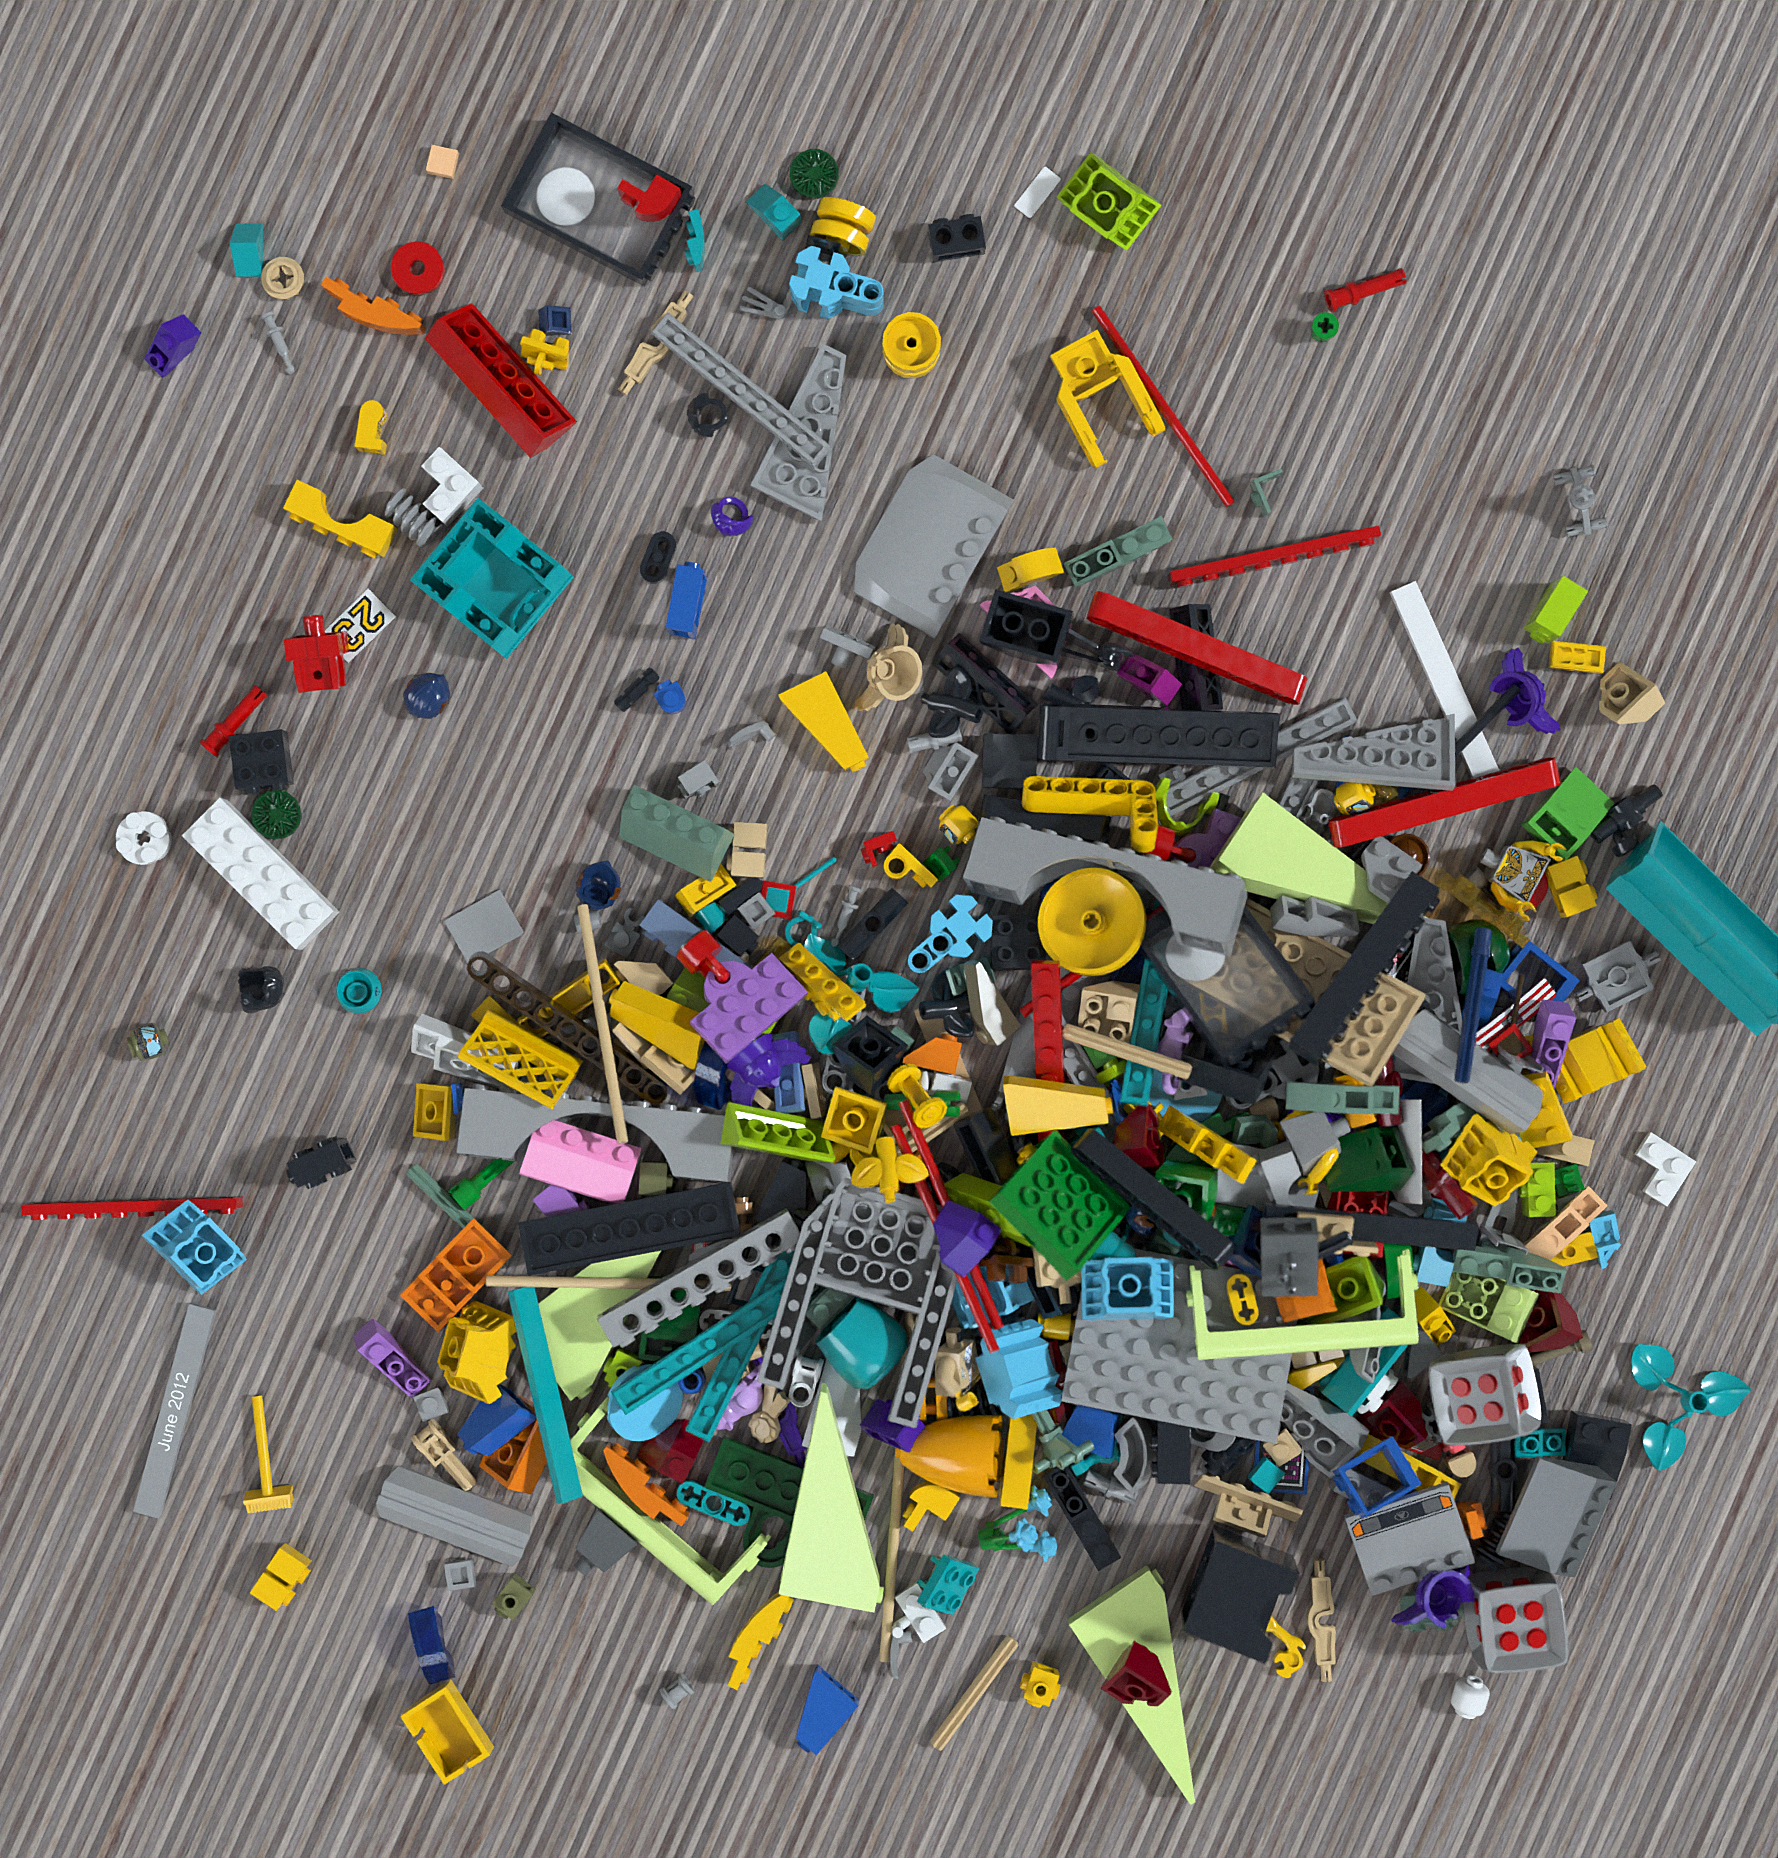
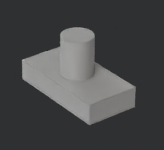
[820,625,876,668]

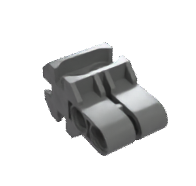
[1223,1037,1320,1109]

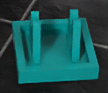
[916,1554,980,1615]

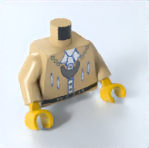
[935,1328,981,1411]

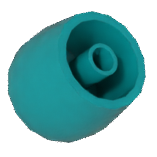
[815,1297,909,1390]

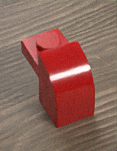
[617,175,681,222]

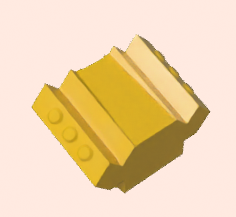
[1555,1018,1647,1104]
[1441,1113,1537,1207]
[437,1300,517,1404]

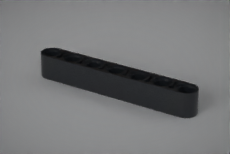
[1071,1128,1235,1271]

